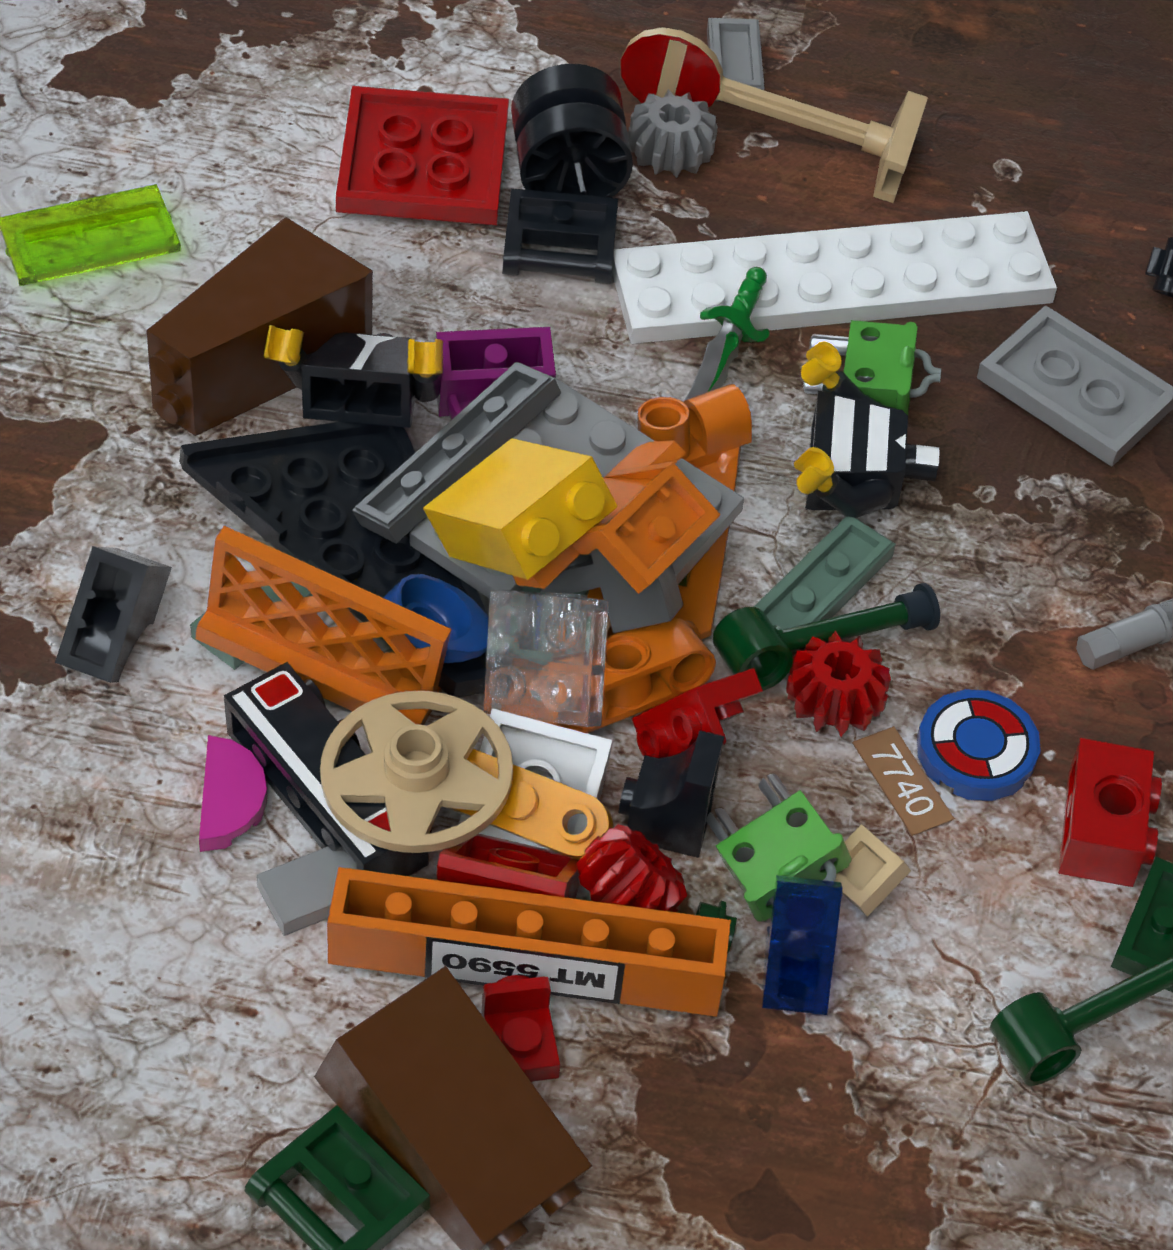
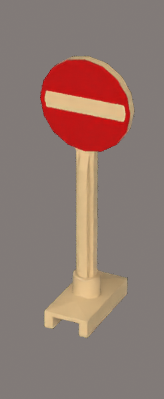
[621,27,928,203]

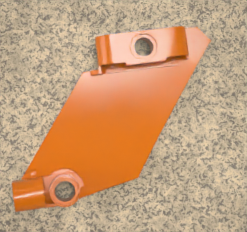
[506,384,752,734]

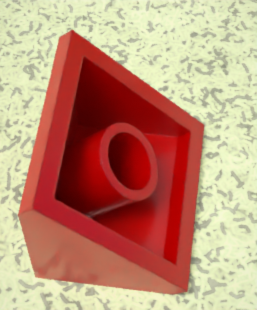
[437,834,580,899]

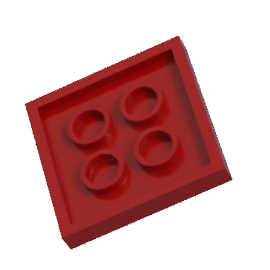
[336,86,509,225]

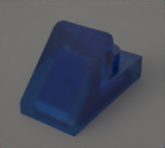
[762,875,843,1015]

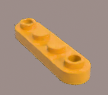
[449,749,614,860]

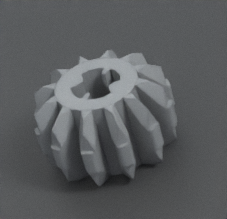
[628,89,718,178]

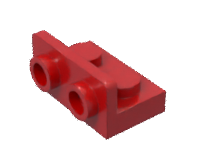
[631,668,763,758]

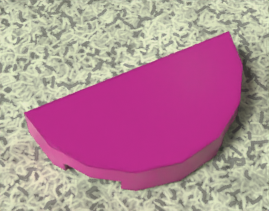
[199,735,267,852]

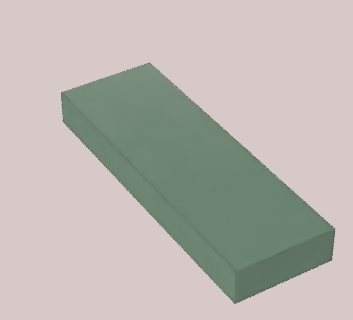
[754,516,896,656]

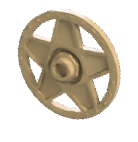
[320,691,513,853]

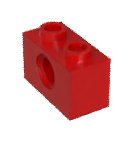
[1058,738,1162,887]

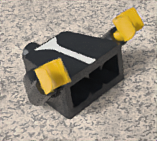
[264,325,443,428]

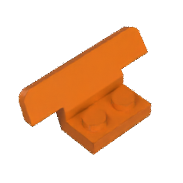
[512,440,721,594]

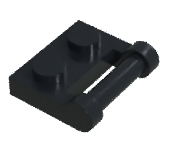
[502,188,618,284]

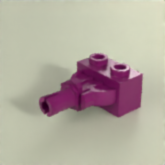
[436,327,556,420]

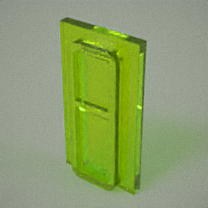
[0,184,181,286]

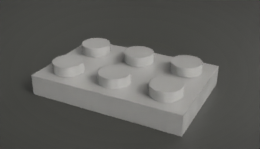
[977,305,1173,467]

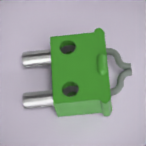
[803,320,941,415]
[706,774,852,921]

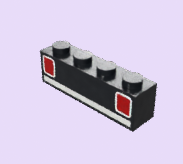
[224,662,432,876]

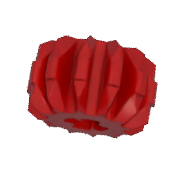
[786,630,891,737]
[576,824,687,912]

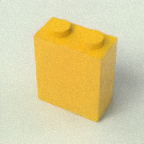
[423,438,618,580]

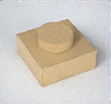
[832,824,911,917]

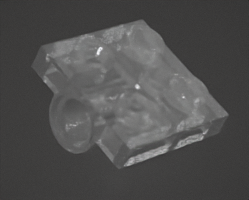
[484,589,609,727]

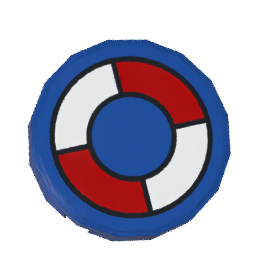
[917,689,1040,801]

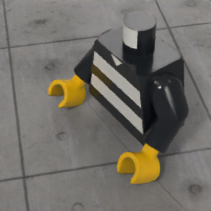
[794,341,939,518]

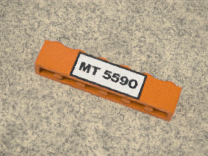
[327,867,731,1017]

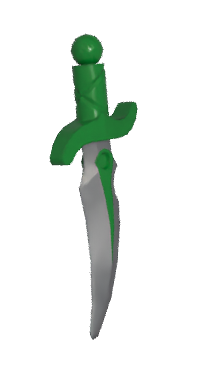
[684,267,770,401]

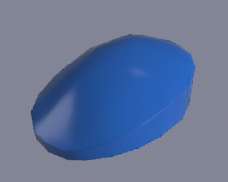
[383,574,494,663]

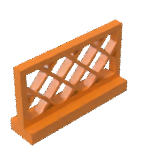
[195,526,452,725]

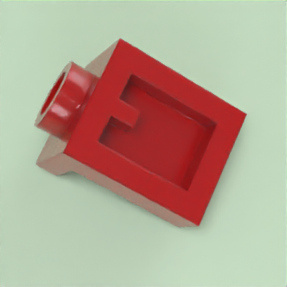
[481,975,560,1082]

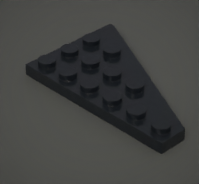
[179,421,514,698]

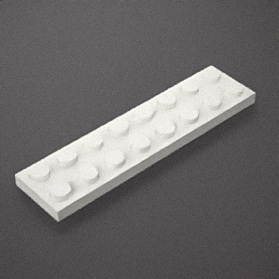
[612,211,1057,344]

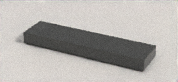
[352,362,561,544]

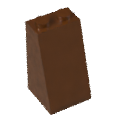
[146,217,373,436]
[314,966,592,1250]

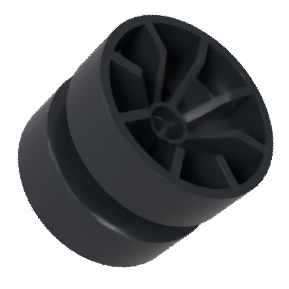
[511,64,633,198]

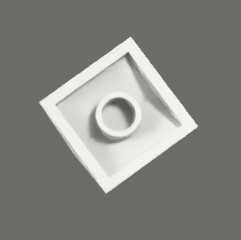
[458,708,613,850]

